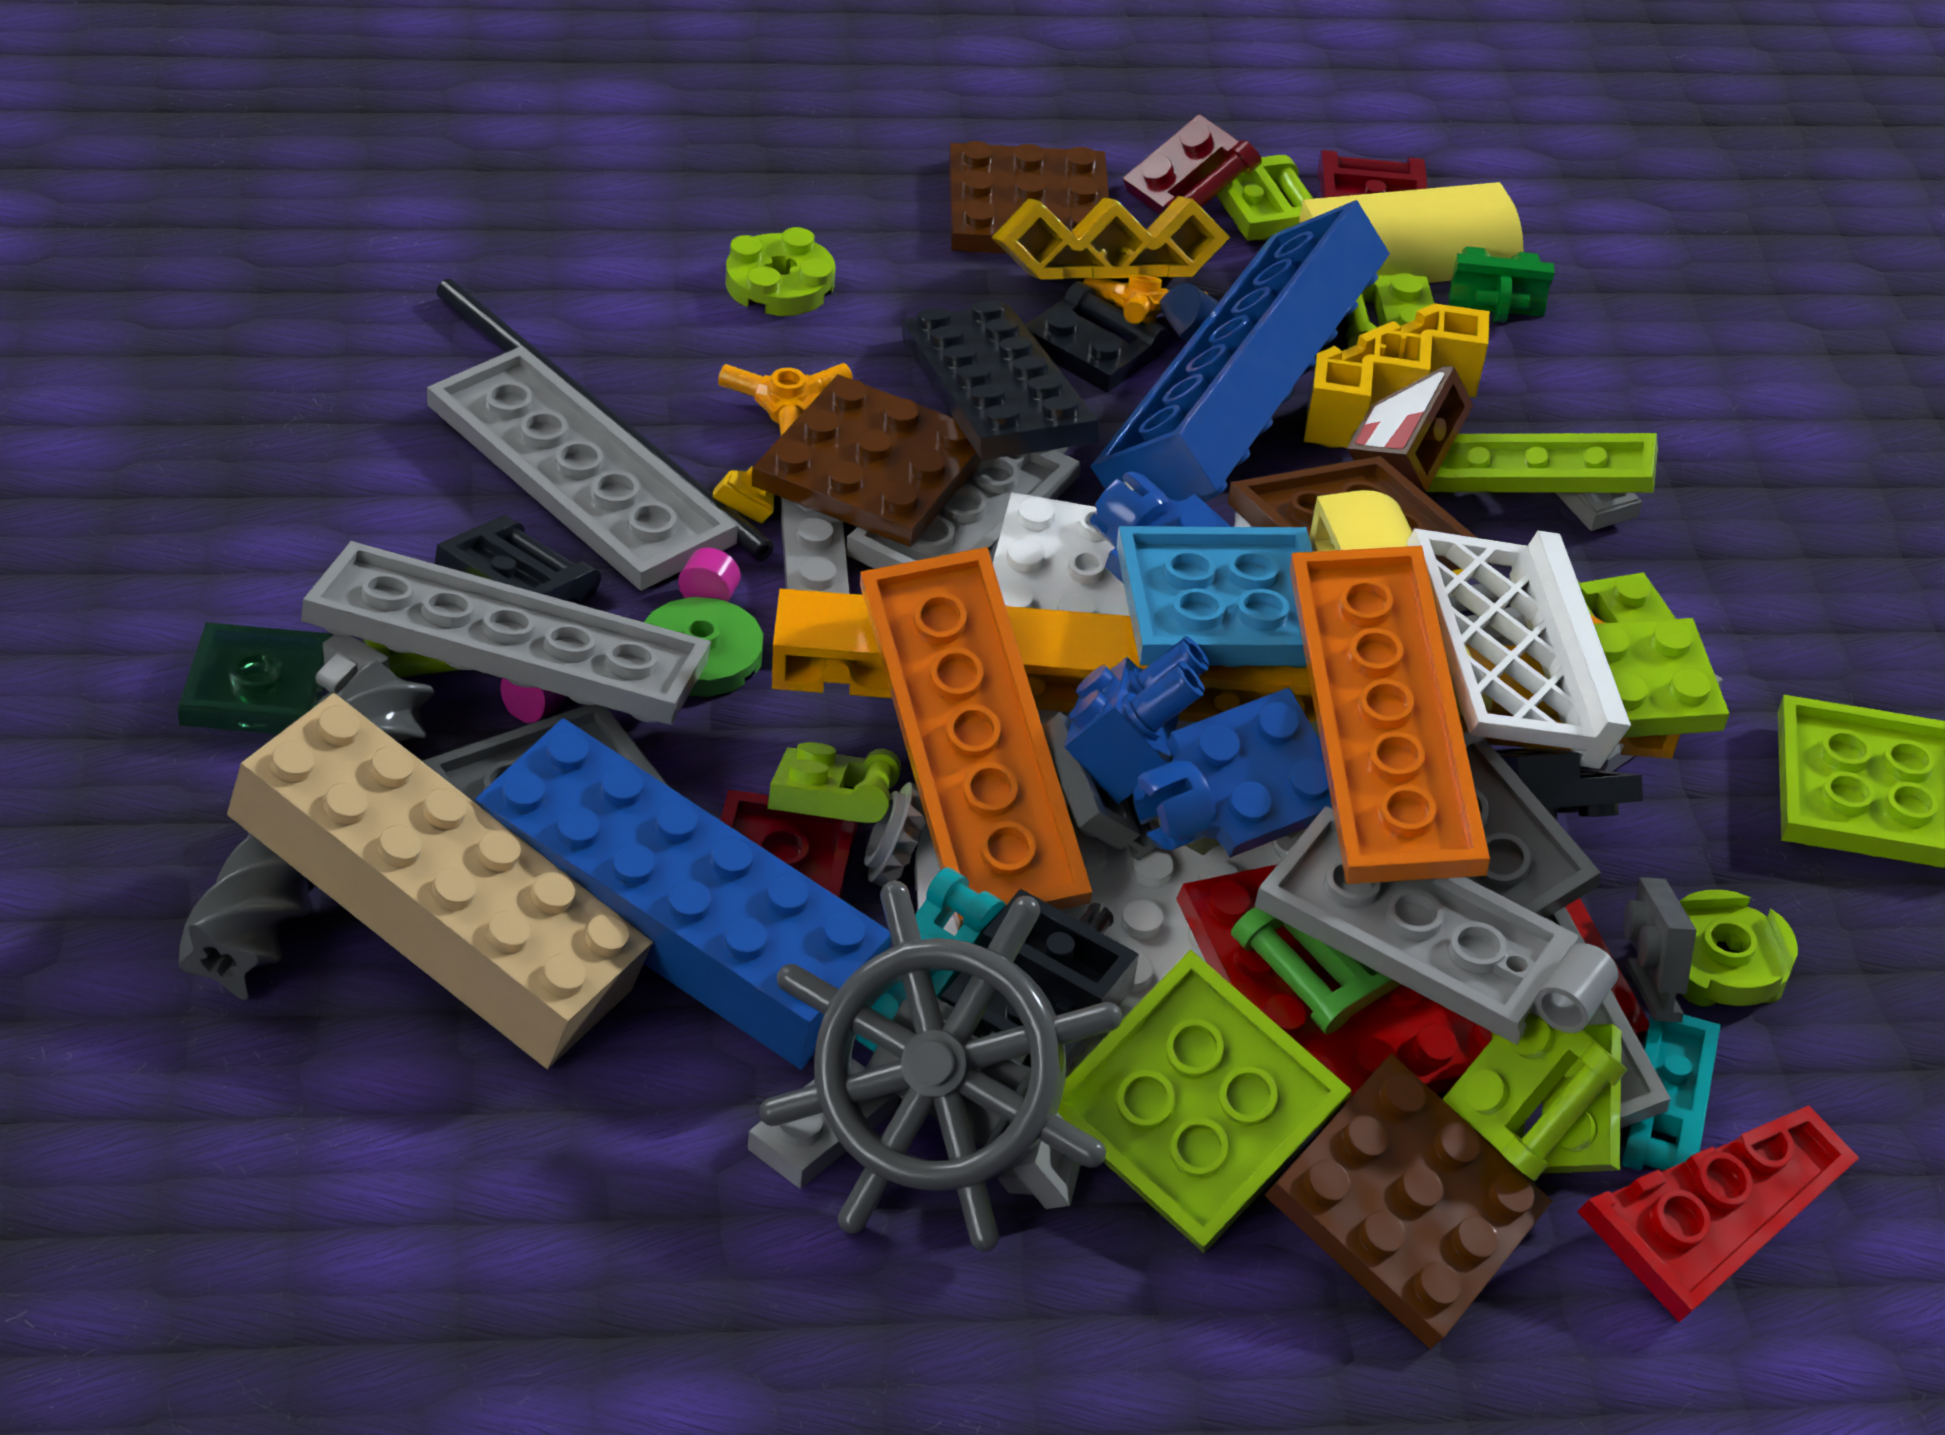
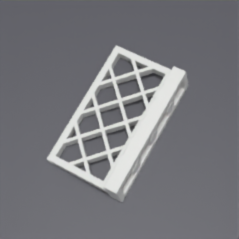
[1407,528,1631,769]

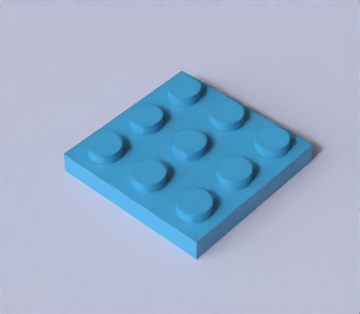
[1116,526,1313,668]

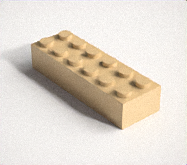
[227,693,653,1070]

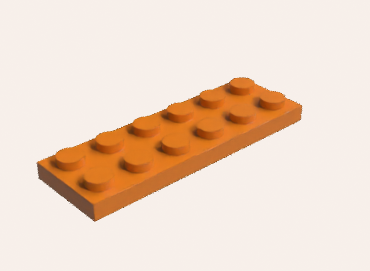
[1290,546,1490,884]
[860,547,1093,931]

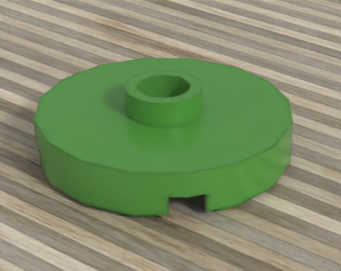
[644,597,763,697]

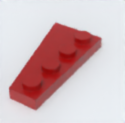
[1577,1105,1859,1323]

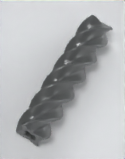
[179,660,435,1000]

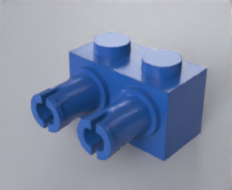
[1064,636,1209,804]

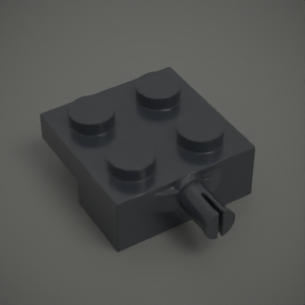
[1495,747,1643,820]
[941,889,1139,1071]

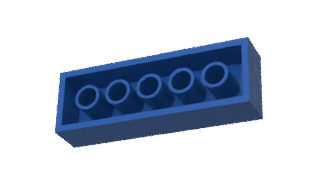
[475,718,891,1070]

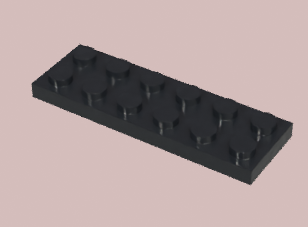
[901,300,1099,460]

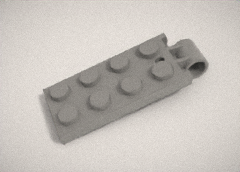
[846,447,1081,569]
[1255,806,1618,1045]

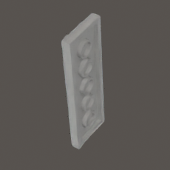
[427,346,738,591]
[301,541,711,725]

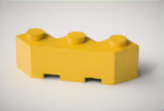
[991,196,1230,280]
[1304,303,1490,448]

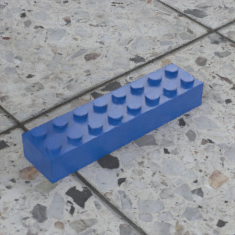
[1090,200,1390,502]

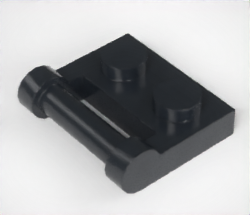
[1025,281,1170,393]
[434,515,601,603]

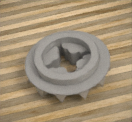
[864,782,926,887]

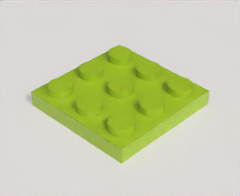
[1778,695,1945,868]
[1057,949,1351,1253]

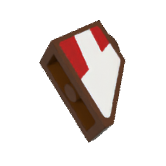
[1347,366,1473,492]

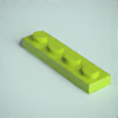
[1427,433,1658,493]

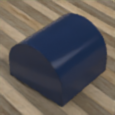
[1159,283,1219,341]

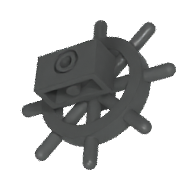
[759,881,1122,1252]

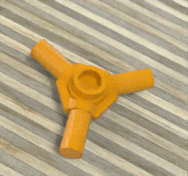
[1083,275,1208,324]
[718,363,853,436]

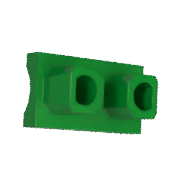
[1448,246,1555,323]

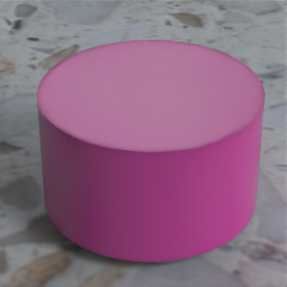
[678,548,741,602]
[500,678,565,723]

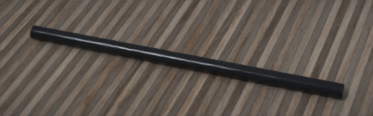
[436,279,774,561]

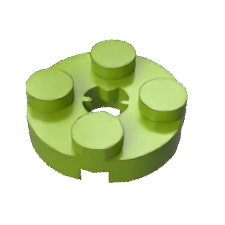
[725,227,836,316]
[1679,890,1798,1006]

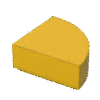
[712,466,774,525]

